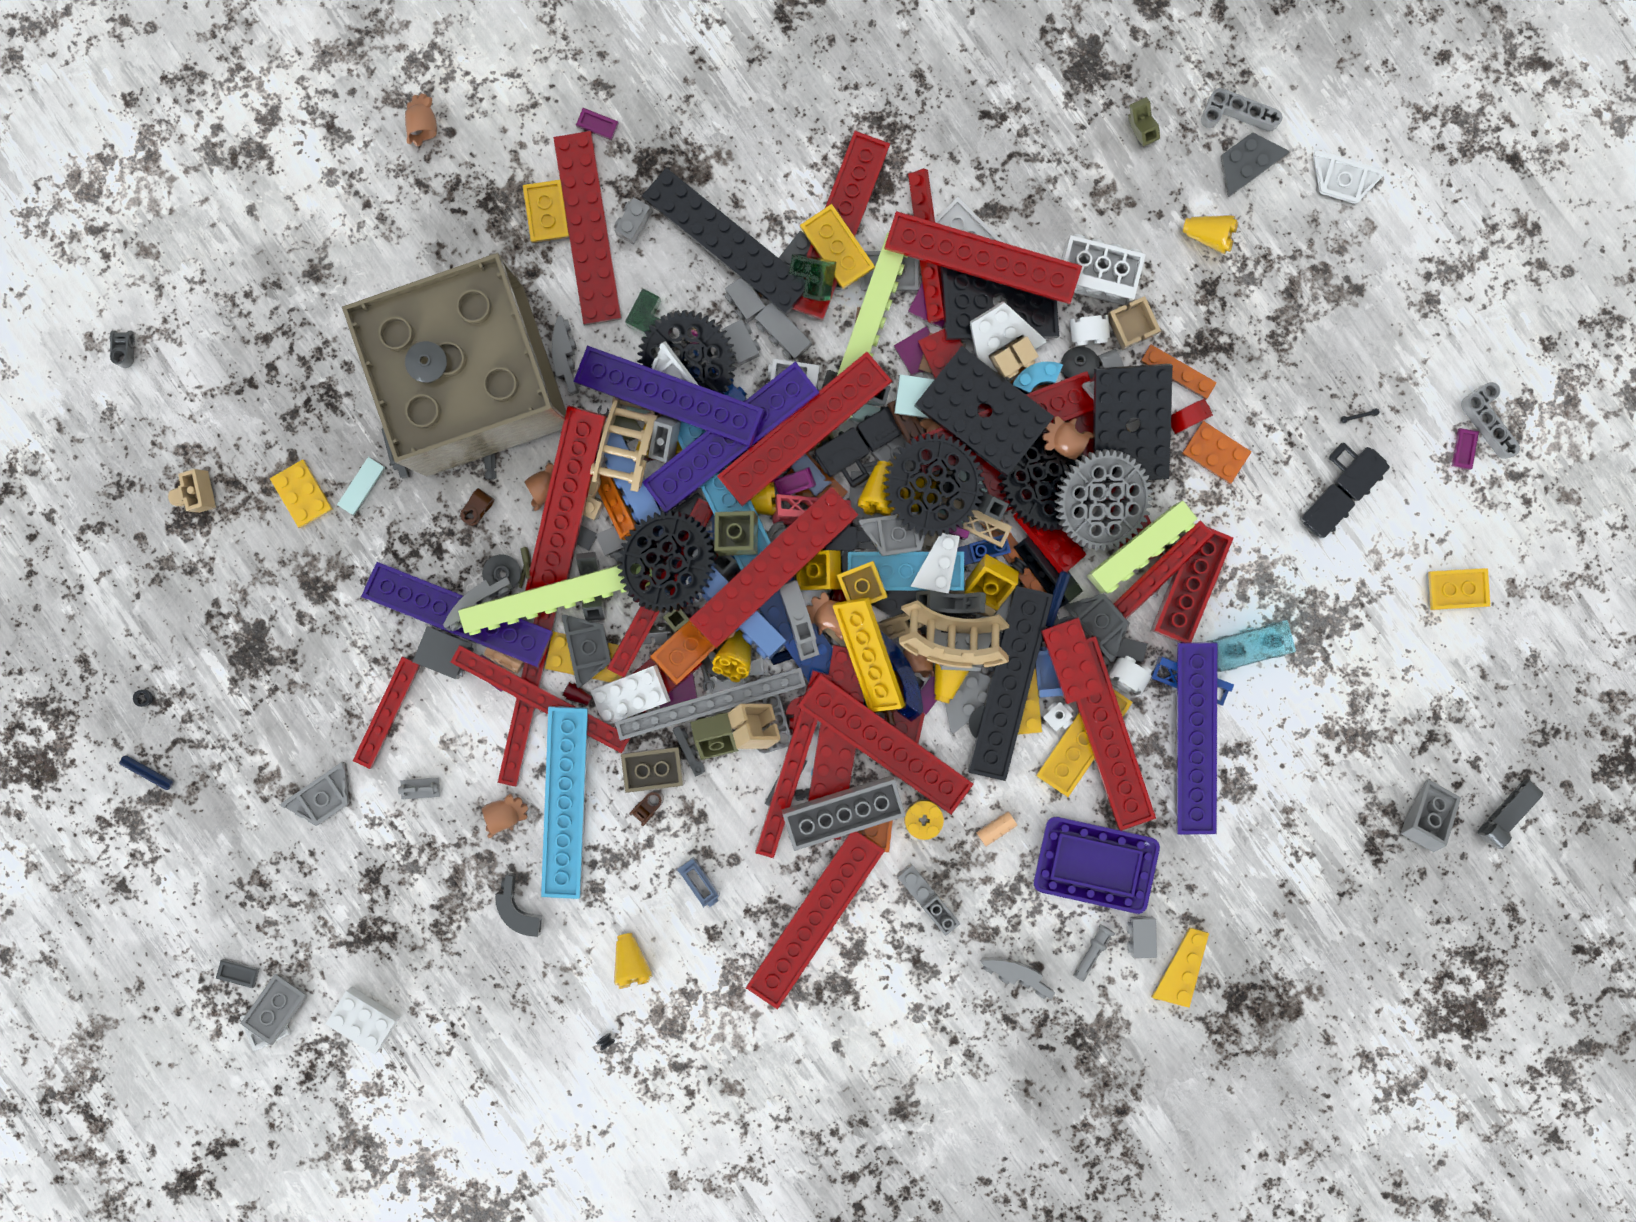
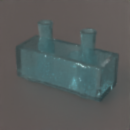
[1207,620,1296,672]

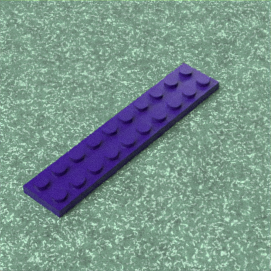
[573,345,765,447]
[642,361,820,513]
[361,562,553,668]
[1177,642,1218,835]

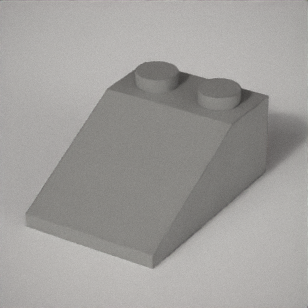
[1401,779,1461,852]

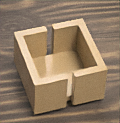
[1108,296,1161,350]
[989,336,1039,378]
[728,704,781,749]

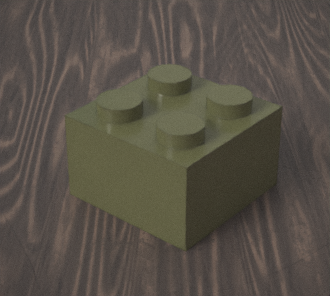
[714,511,758,556]
[690,713,739,760]

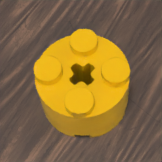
[904,799,944,840]

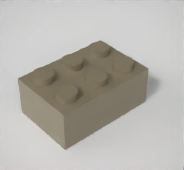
[621,746,685,793]

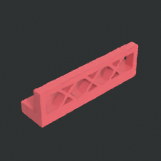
[772,494,851,525]

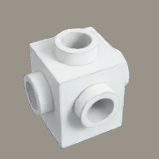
[1043,702,1074,732]

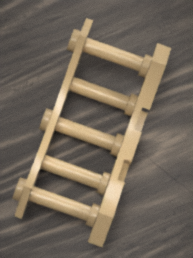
[590,397,662,492]
[899,600,1009,668]

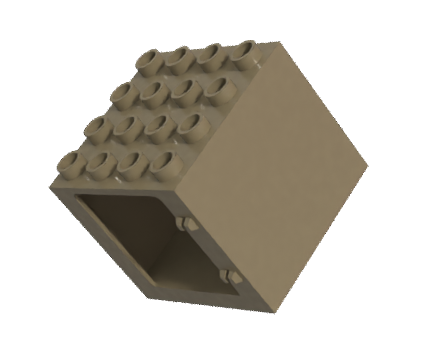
[342,253,566,477]

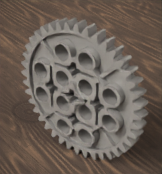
[1055,449,1153,551]

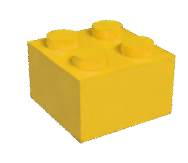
[796,550,842,590]
[964,554,1019,611]
[837,561,888,604]

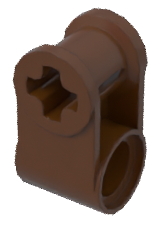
[460,488,495,526]
[629,790,664,826]

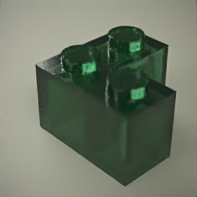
[789,254,837,301]
[625,288,662,336]

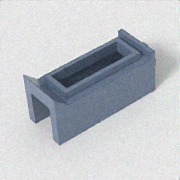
[791,454,832,497]
[677,857,720,908]

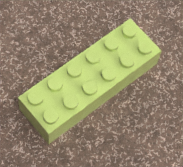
[1086,501,1198,594]

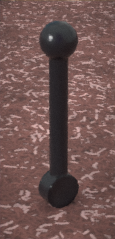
[1340,408,1380,423]

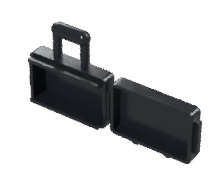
[814,406,902,488]
[1300,442,1390,538]

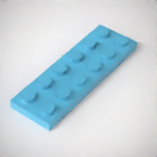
[848,552,964,591]

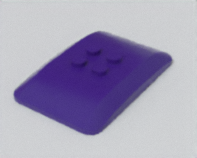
[1034,817,1160,914]

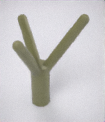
[519,547,531,588]

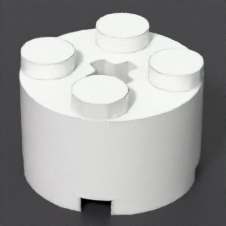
[1070,315,1110,346]
[1108,656,1152,697]

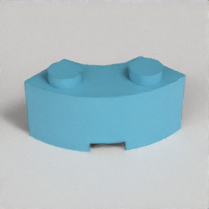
[1012,362,1063,394]

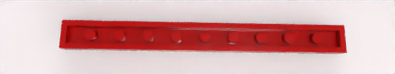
[607,498,713,677]
[497,607,558,787]
[450,645,630,754]
[755,670,832,859]

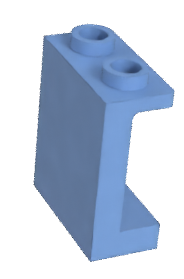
[1035,647,1063,698]

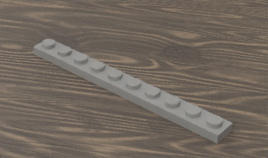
[615,667,806,741]

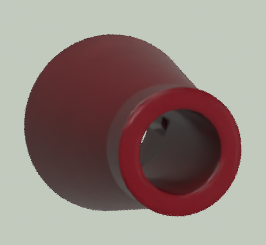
[562,682,592,706]

